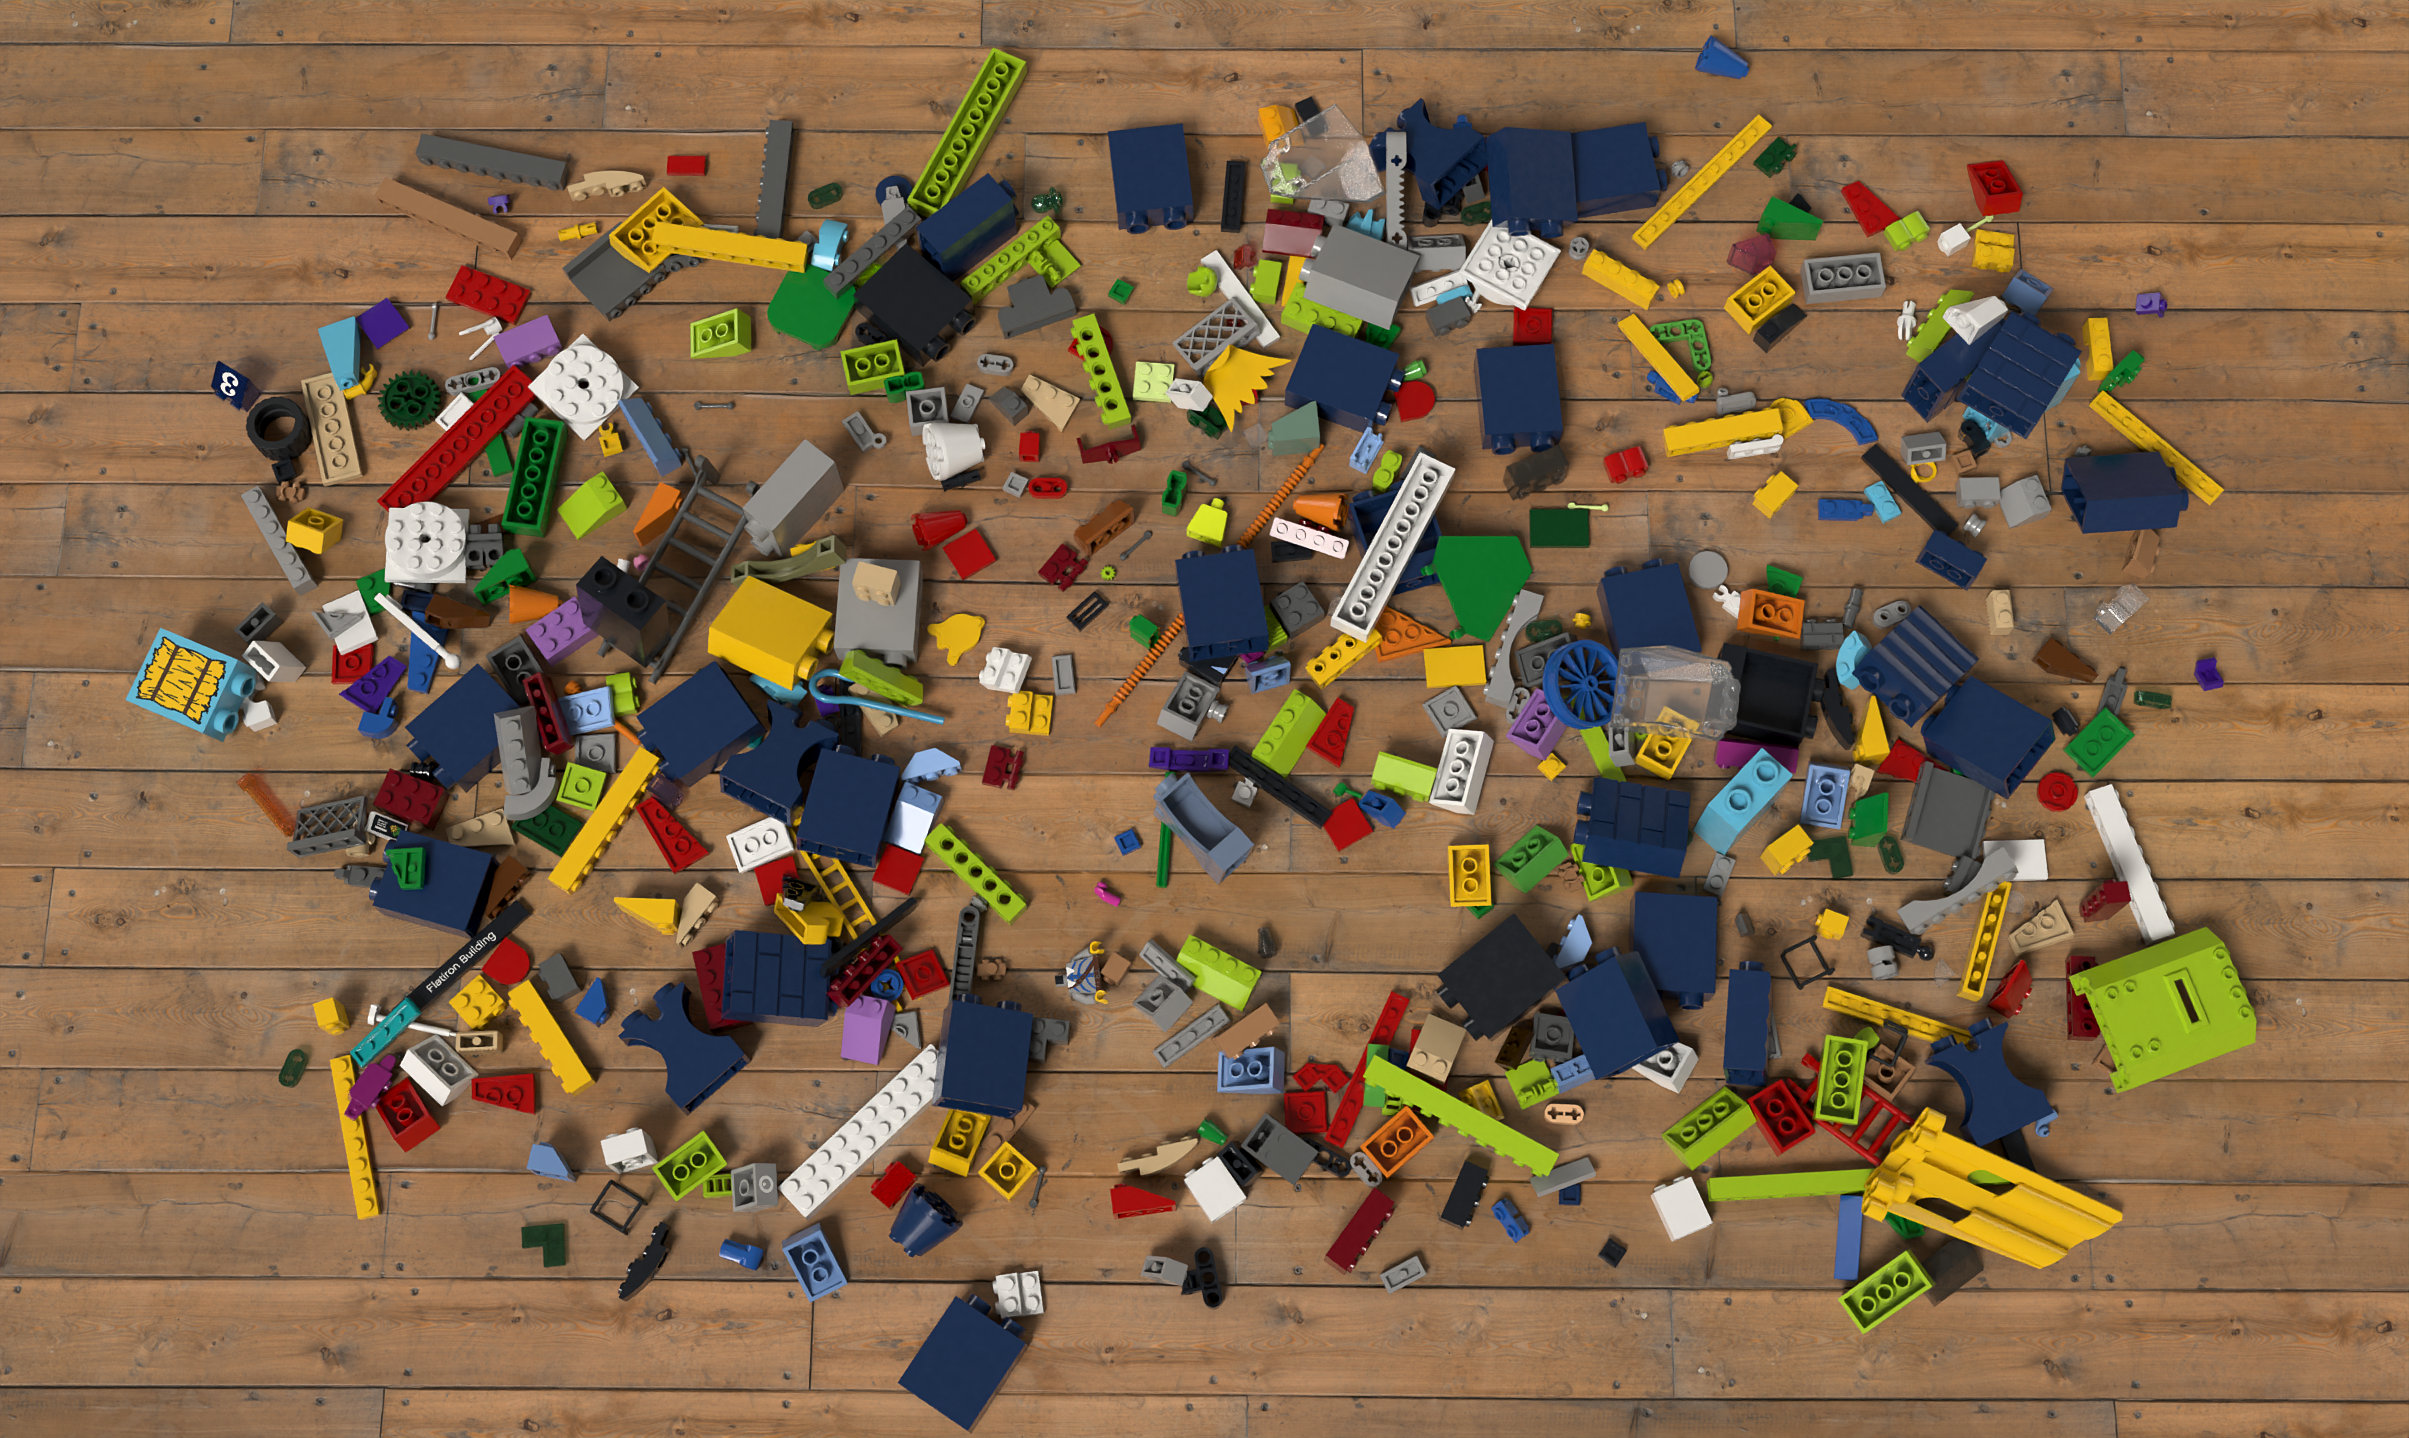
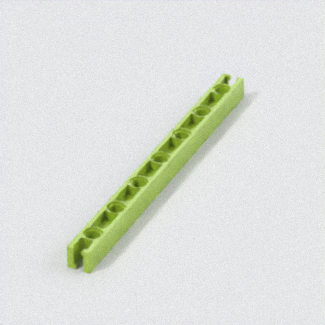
[1706,1169,2011,1202]

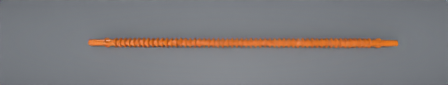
[1094,443,1324,728]

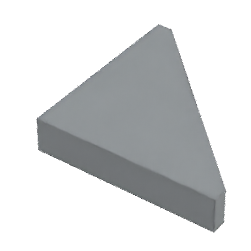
[311,611,362,640]
[890,1011,921,1050]

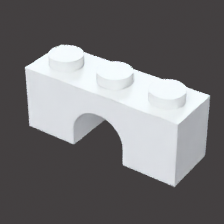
[240,666,277,732]

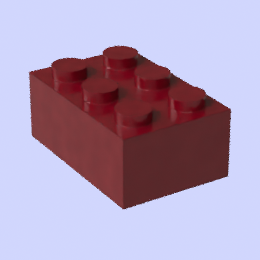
[373,768,450,831]

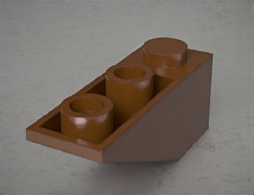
[425,594,491,629]
[2032,638,2098,683]
[485,855,531,921]

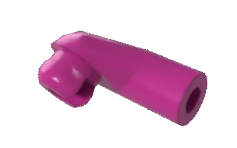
[1094,882,1121,907]

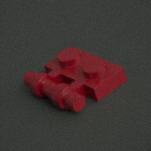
[1038,543,1088,592]
[982,745,1024,791]

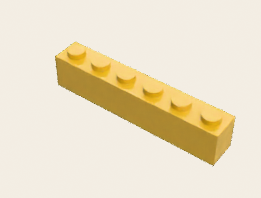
[1662,408,1783,457]
[1957,881,2012,1002]
[508,979,596,1097]

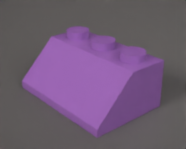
[493,315,563,369]
[1506,688,1573,761]

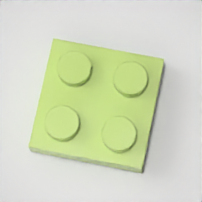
[1133,362,1175,403]

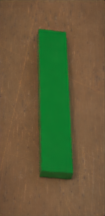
[464,369,513,478]

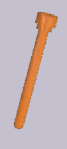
[564,680,641,745]

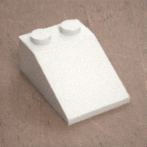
[1632,1043,1699,1094]

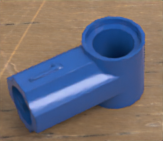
[719,1239,764,1271]

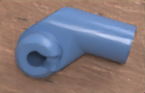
[2035,1109,2058,1137]

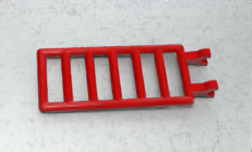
[1784,1053,1916,1167]

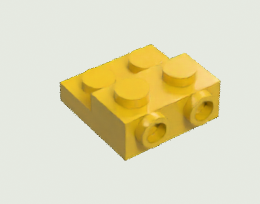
[1971,229,2015,273]
[1005,691,1053,736]
[449,974,507,1031]

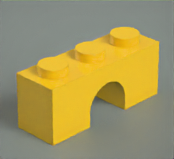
[2082,318,2113,380]

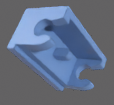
[1551,1054,1595,1094]

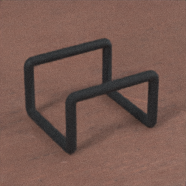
[1780,935,1835,990]
[1869,1019,1908,1067]
[590,1180,648,1235]

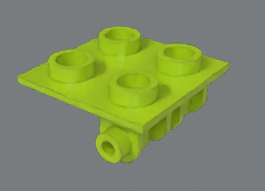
[1028,240,1081,288]
[1505,1060,1559,1110]

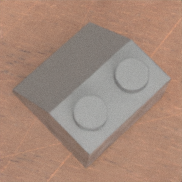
[1998,475,2052,529]
[1132,974,1193,1032]

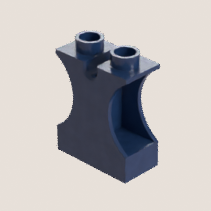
[1368,98,1488,210]
[719,699,839,827]
[618,982,751,1116]
[1924,1017,2054,1147]

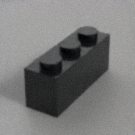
[1439,1160,1489,1230]

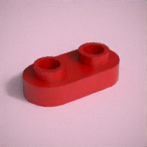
[1028,478,1067,499]

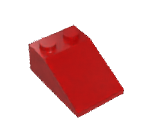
[1967,160,2023,216]
[1987,959,2033,1019]
[376,1077,441,1153]
[1110,1183,1176,1219]

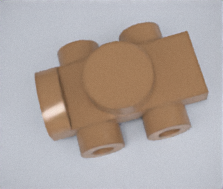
[275,482,305,504]
[1557,862,1585,892]
[977,959,1006,981]

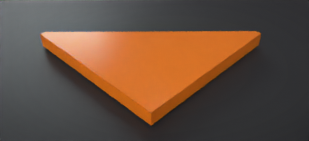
[1374,605,1452,663]

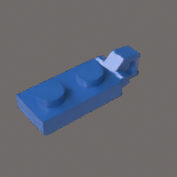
[1818,499,1874,521]

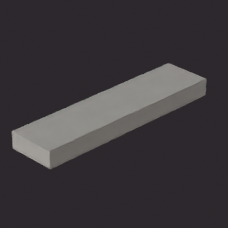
[1152,1004,1231,1069]

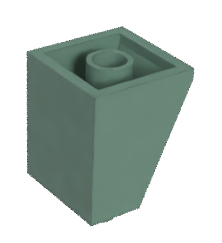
[1268,401,1320,456]

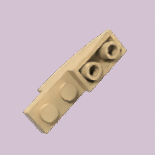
[567,171,647,201]
[1117,1136,1198,1179]

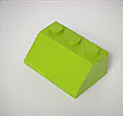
[1371,751,1437,802]
[1569,843,1634,902]
[652,1130,728,1202]

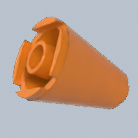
[1293,493,1349,532]
[509,585,562,624]

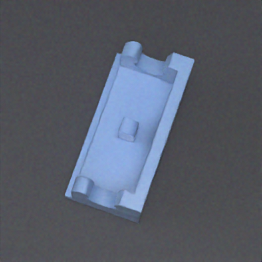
[1349,427,1384,474]

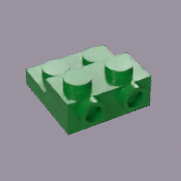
[2097,350,2145,393]

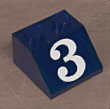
[211,361,261,412]

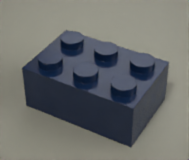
[1915,530,1987,591]

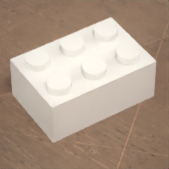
[601,1127,659,1174]

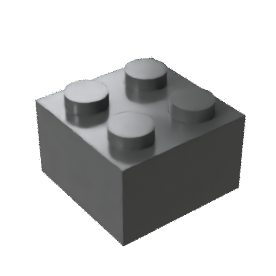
[1270,581,1324,640]

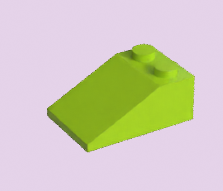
[690,308,751,359]
[557,471,627,540]

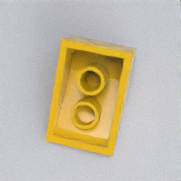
[1852,696,1890,767]
[1447,844,1491,907]
[614,897,682,935]
[928,1109,991,1177]

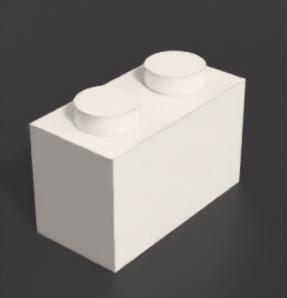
[1166,378,1213,411]

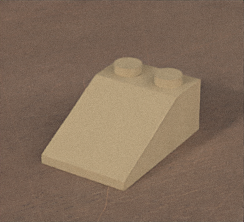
[1405,1014,1466,1086]

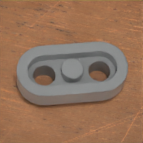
[1872,601,1911,629]

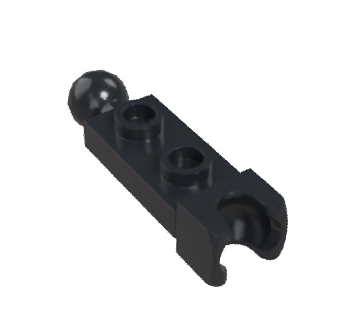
[1860,916,1935,961]

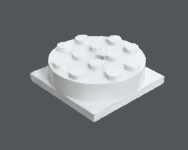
[1458,219,1561,311]
[528,334,639,442]
[385,502,470,583]

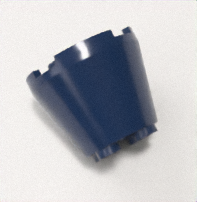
[889,1183,963,1257]

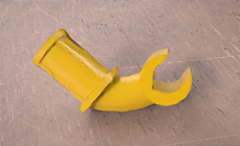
[343,364,377,400]

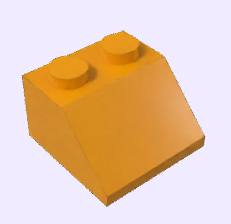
[1258,105,1304,152]

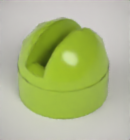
[1697,371,1713,388]

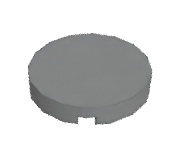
[1688,551,1728,590]

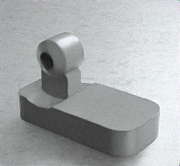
[1716,388,1756,415]

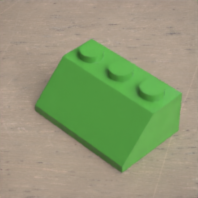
[1493,825,1569,894]

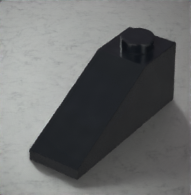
[1753,304,1807,353]

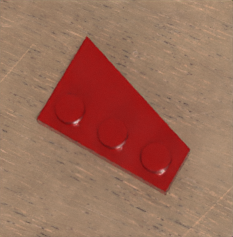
[1306,697,1354,768]

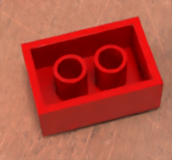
[1745,1079,1816,1157]

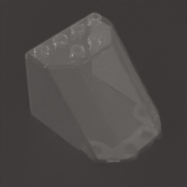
[1260,104,1386,203]
[1610,645,1741,741]

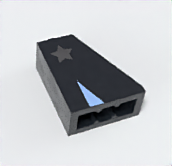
[1178,647,1240,688]

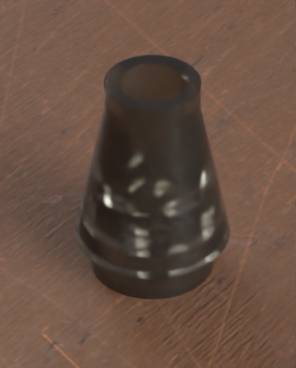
[1258,927,1278,959]

